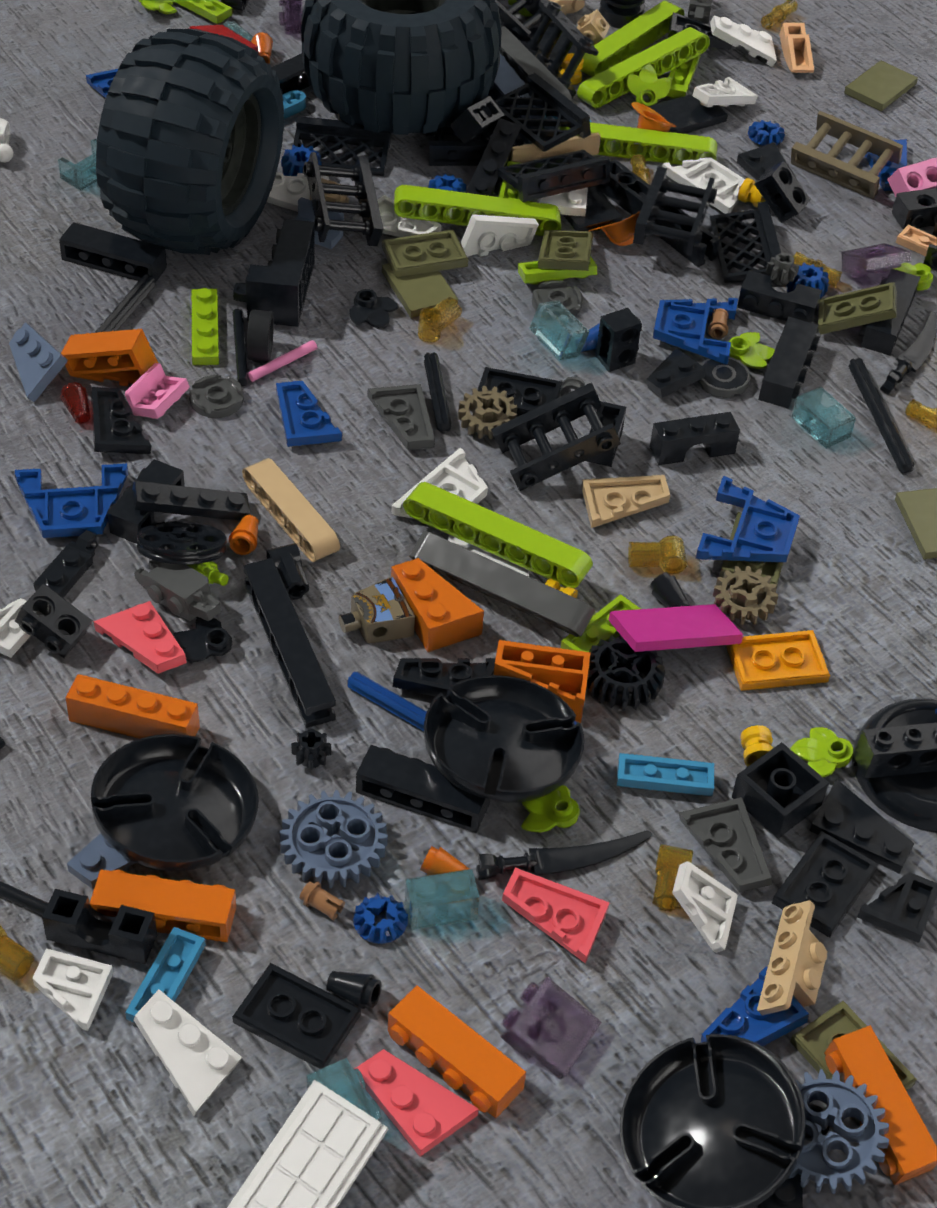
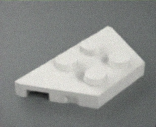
[662,157,745,214]
[391,448,488,519]

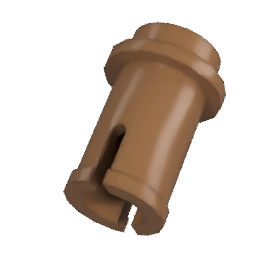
[708,308,729,340]
[299,881,345,921]

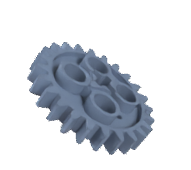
[280,790,388,888]
[789,1069,889,1194]

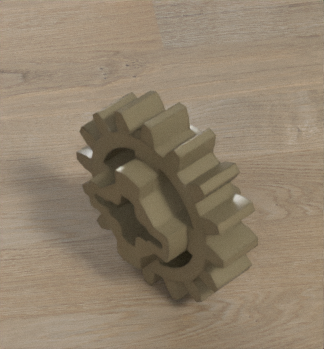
[458,386,517,440]
[713,566,778,625]

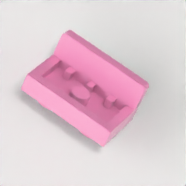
[125,363,190,419]

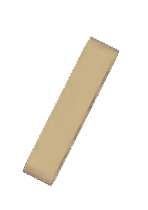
[242,458,340,562]

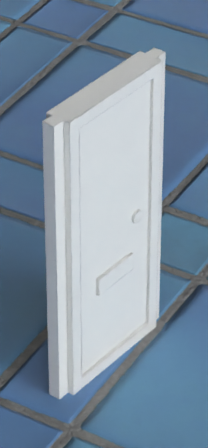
[227,1080,389,1208]

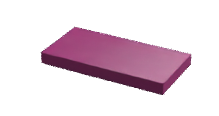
[609,604,744,652]

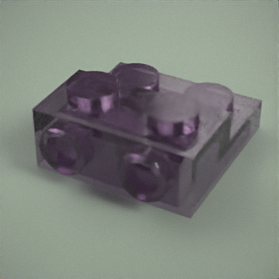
[278,0,303,34]
[841,243,911,278]
[500,977,602,1080]

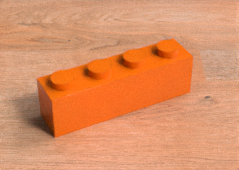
[65,674,200,739]
[90,869,236,942]
[388,985,526,1119]
[824,1025,937,1186]

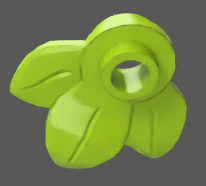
[138,0,177,15]
[627,64,671,106]
[892,262,933,291]
[729,332,775,369]
[790,727,854,778]
[521,785,580,833]

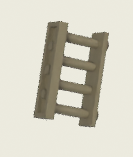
[791,111,903,199]

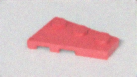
[93,601,187,674]
[502,867,610,963]
[354,1049,479,1157]

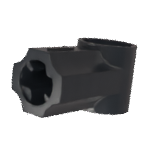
[266,543,309,600]

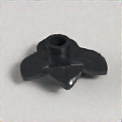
[349,289,399,328]
[173,617,233,662]

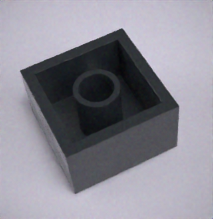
[732,742,829,838]

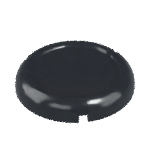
[424,675,584,803]
[852,699,937,832]
[91,734,259,871]
[620,1034,806,1208]

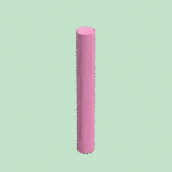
[248,340,317,382]

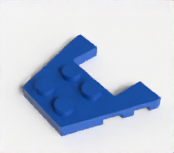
[653,298,738,364]
[15,463,128,538]
[696,476,800,562]

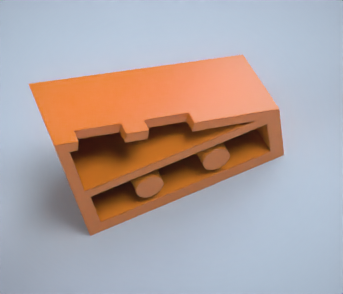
[61,329,158,387]
[391,558,484,652]
[494,640,591,723]

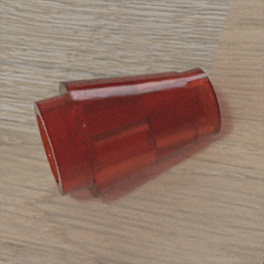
[60,382,91,424]

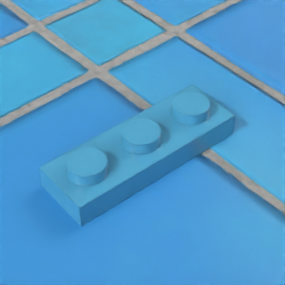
[617,753,715,796]
[125,927,206,1023]

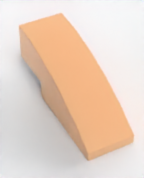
[779,23,814,73]

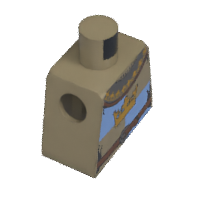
[339,576,415,644]

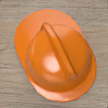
[631,102,676,132]
[588,211,640,246]

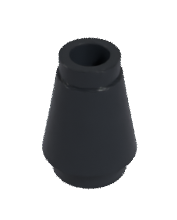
[650,572,691,607]
[326,971,382,1009]

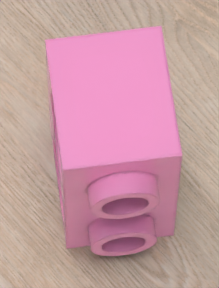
[887,157,937,197]

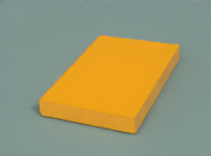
[726,630,830,691]

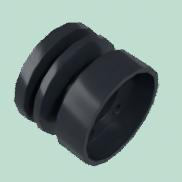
[599,0,645,28]

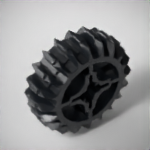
[586,635,665,711]

